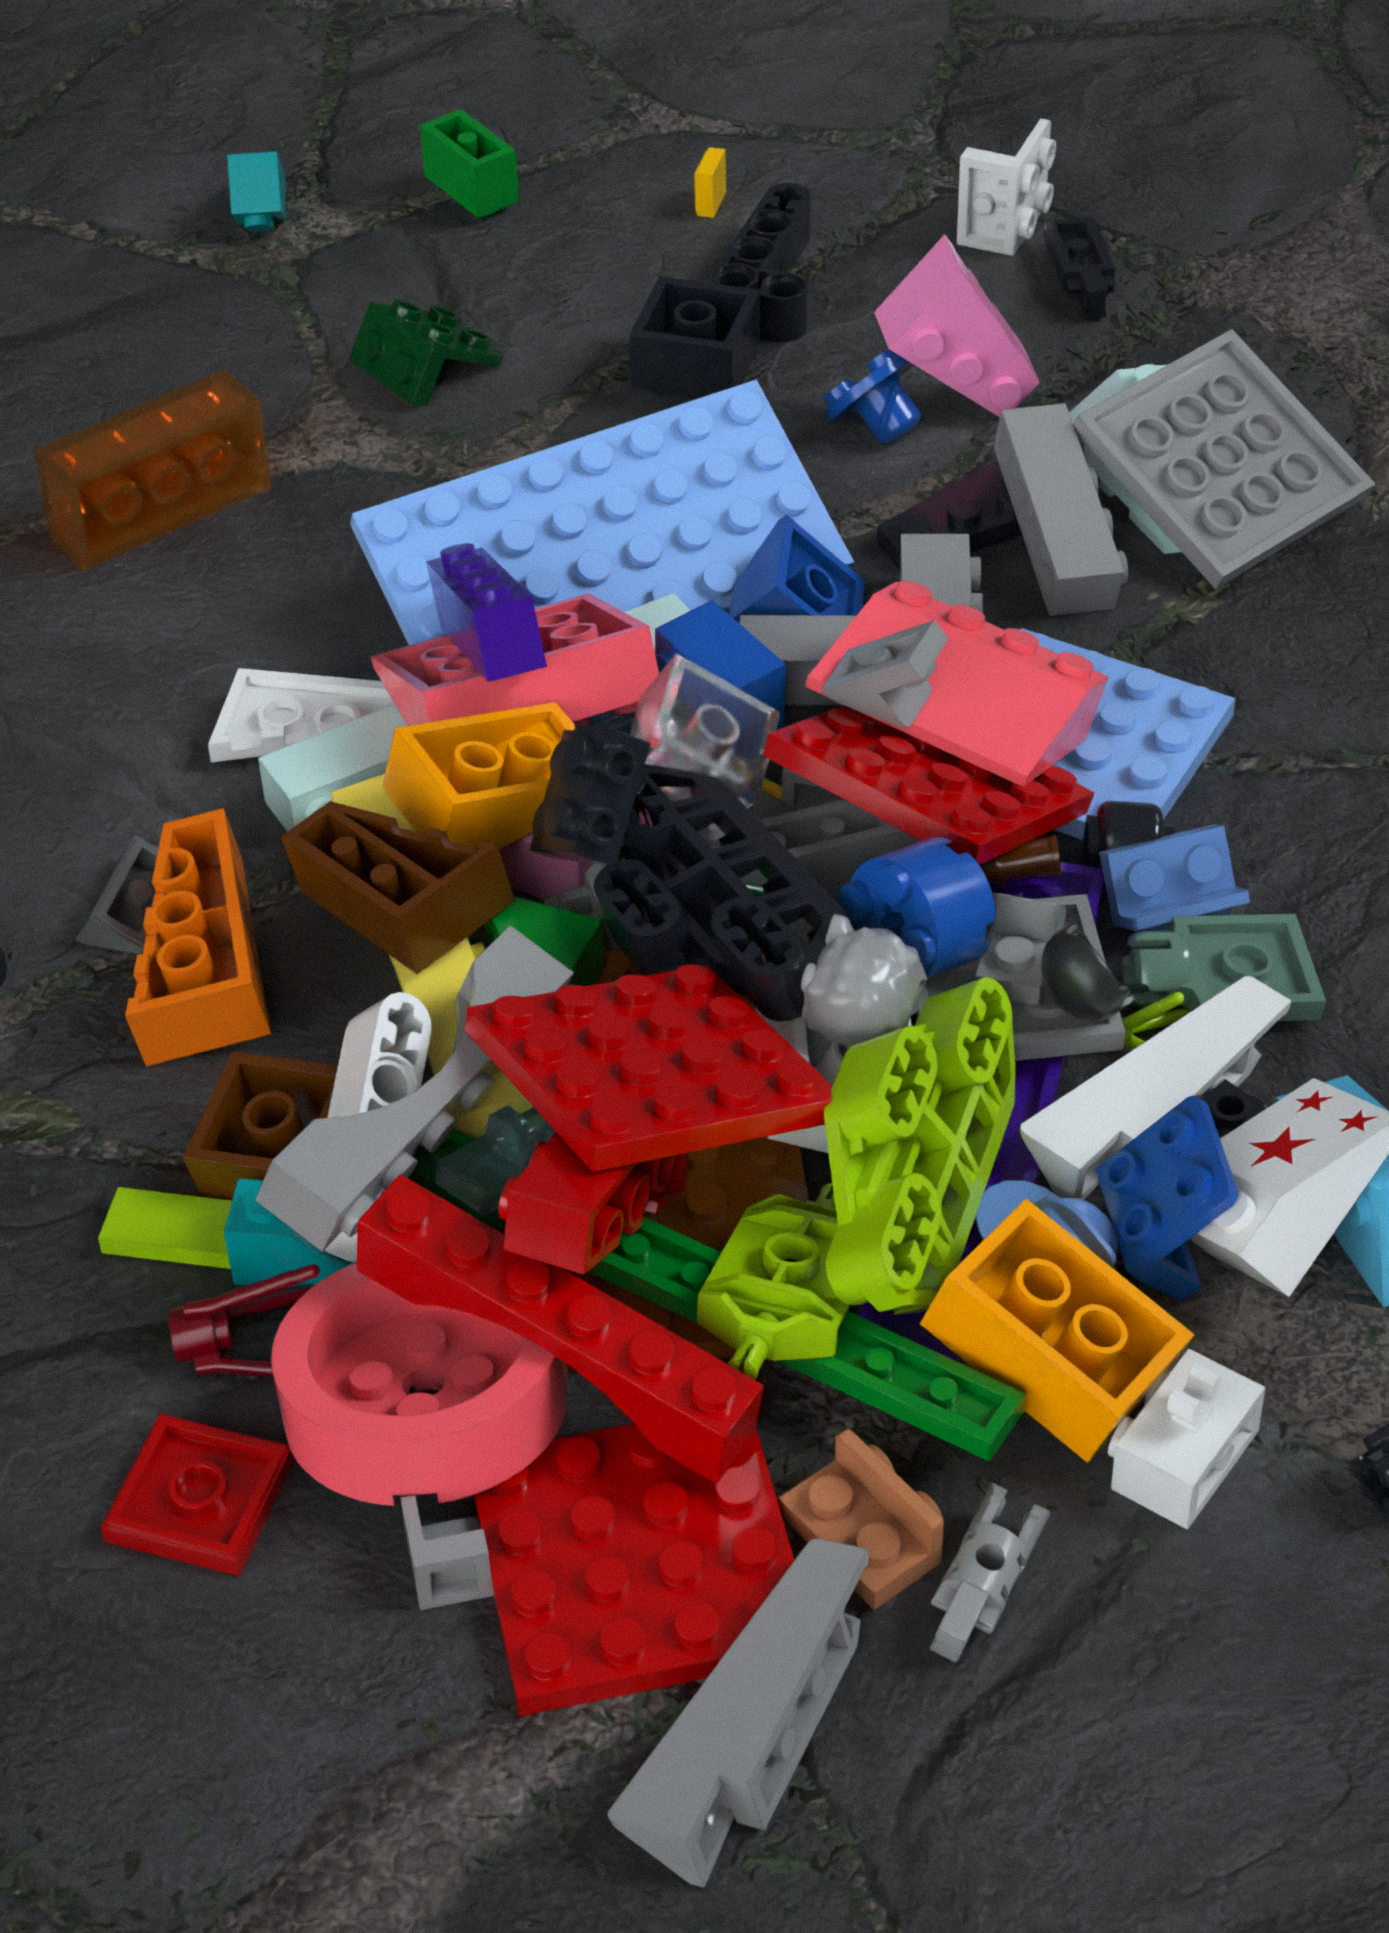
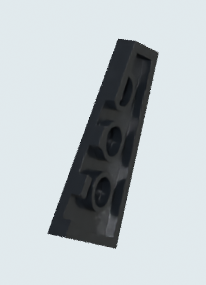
[877,460,1022,570]

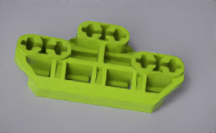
[824,977,1015,1315]

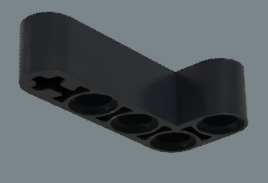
[712,183,810,342]

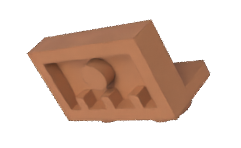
[779,1428,944,1610]

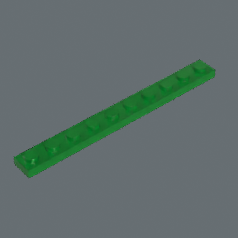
[408,1128,1026,1462]

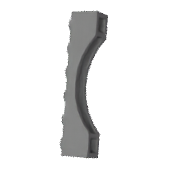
[255,925,574,1252]

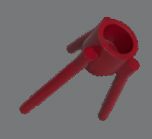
[169,1264,321,1377]

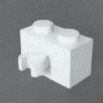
[1108,1348,1265,1530]

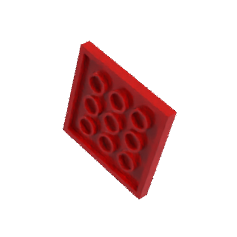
[762,705,1095,865]
[465,964,833,1172]
[473,1423,795,1717]

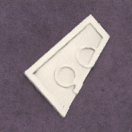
[208,668,394,762]

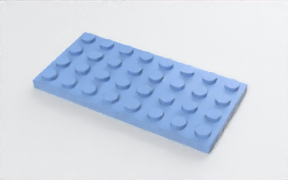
[350,380,854,645]

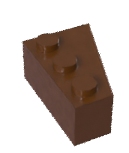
[281,801,515,974]

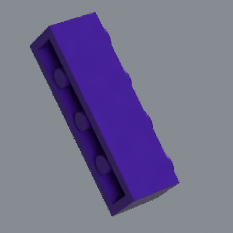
[426,543,547,682]

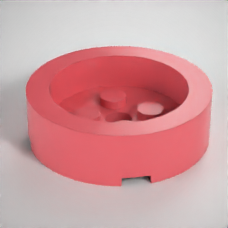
[271,1262,568,1506]

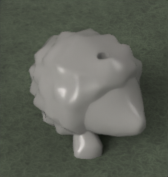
[801,914,927,1048]

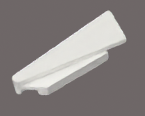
[1020,976,1292,1200]

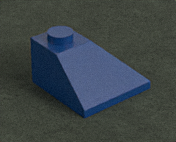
[729,515,866,624]

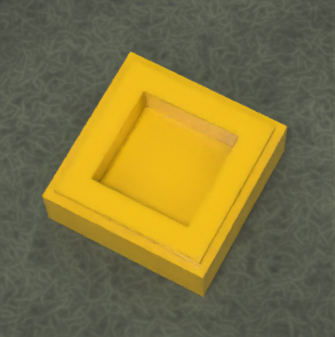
[694,147,726,218]

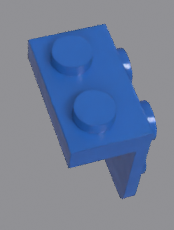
[1095,1096,1238,1302]

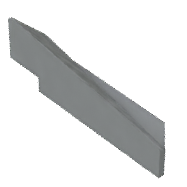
[608,1539,869,1888]

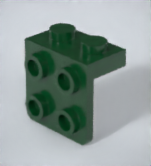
[349,299,504,406]

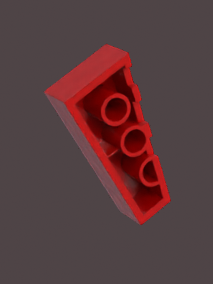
[498,1132,689,1275]

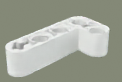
[324,992,431,1263]

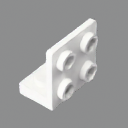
[957,119,1056,256]

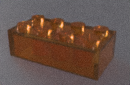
[33,369,272,571]

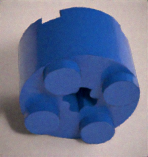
[839,837,995,980]

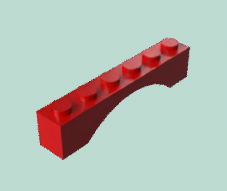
[357,1174,764,1484]

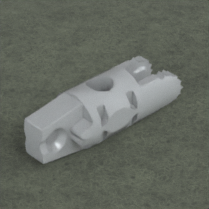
[930,1483,1050,1662]

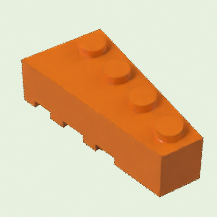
[125,808,271,1067]

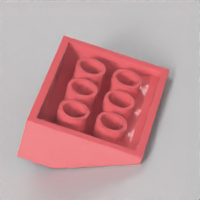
[805,581,1109,787]
[371,593,663,726]

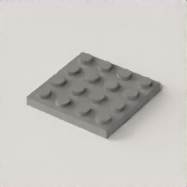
[1073,329,1375,589]

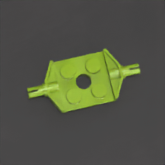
[697,1183,850,1380]

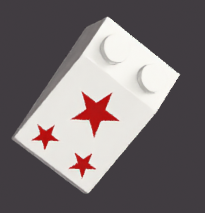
[1190,1078,1389,1297]

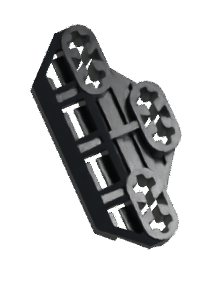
[593,764,848,1022]

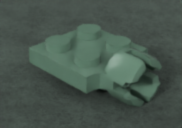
[1122,914,1326,1021]

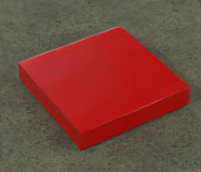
[101,1413,295,1577]

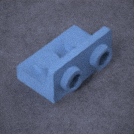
[1099,824,1250,933]

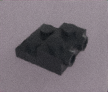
[529,725,651,866]

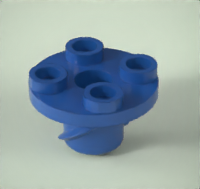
[823,349,921,444]

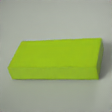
[98,1187,232,1269]

